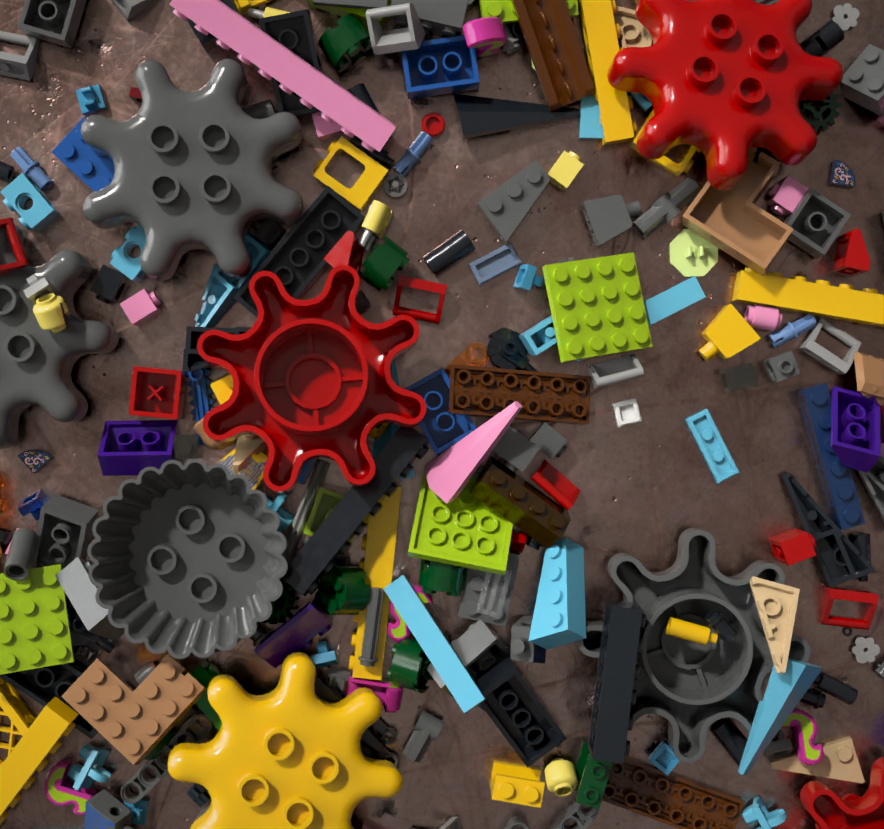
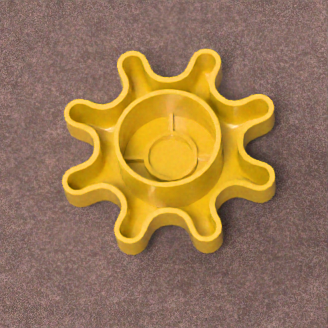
[168,652,403,829]

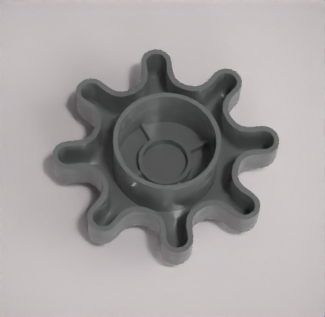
[80,58,305,281]
[0,218,119,449]
[576,527,811,763]

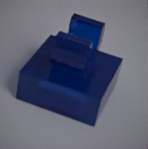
[18,489,46,521]

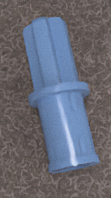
[393,131,433,177]
[11,146,53,191]
[768,314,817,348]

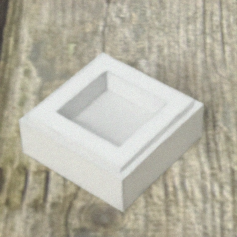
[612,398,642,427]

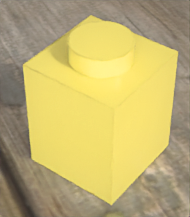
[547,150,584,192]

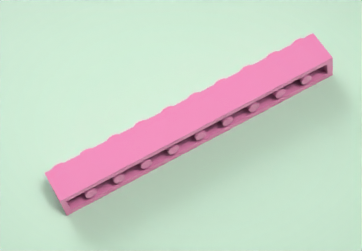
[169,0,396,152]

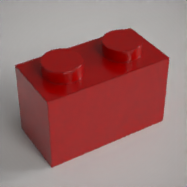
[768,528,817,566]

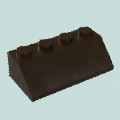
[469,456,571,549]

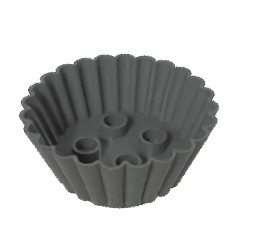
[87,459,288,659]

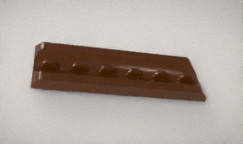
[511,0,595,111]
[448,364,591,424]
[602,756,745,829]

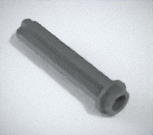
[358,587,384,666]

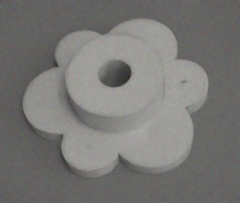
[832,3,860,31]
[852,637,880,664]

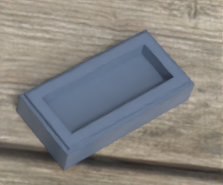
[468,242,522,286]

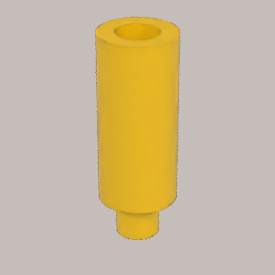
[666,617,718,645]

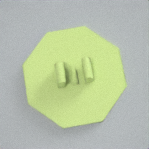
[669,229,718,277]

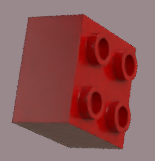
[128,366,187,420]

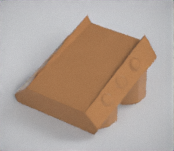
[854,351,884,407]

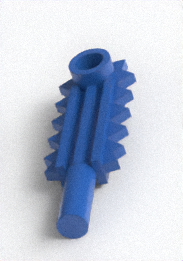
[186,367,215,445]

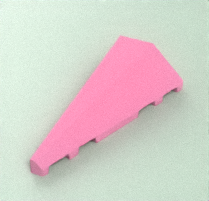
[424,401,523,504]

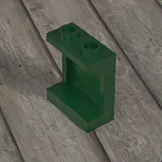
[575,740,613,809]

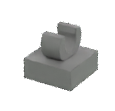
[23,274,59,305]

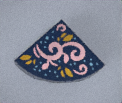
[829,160,856,188]
[18,450,53,474]

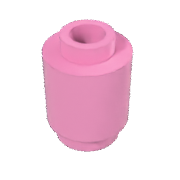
[744,304,782,331]

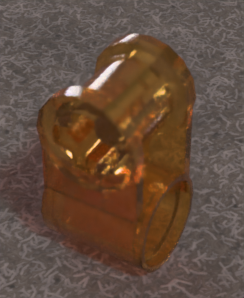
[444,342,488,376]

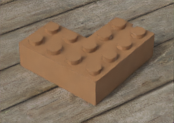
[682,148,794,276]
[61,654,207,765]

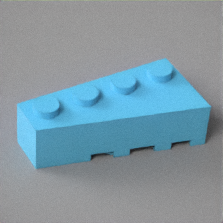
[528,538,586,649]

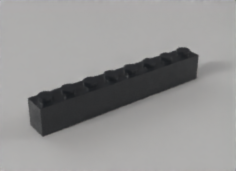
[281,426,429,596]

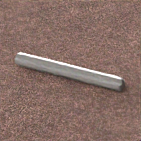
[281,460,329,565]

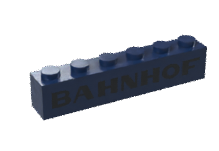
[796,383,866,530]

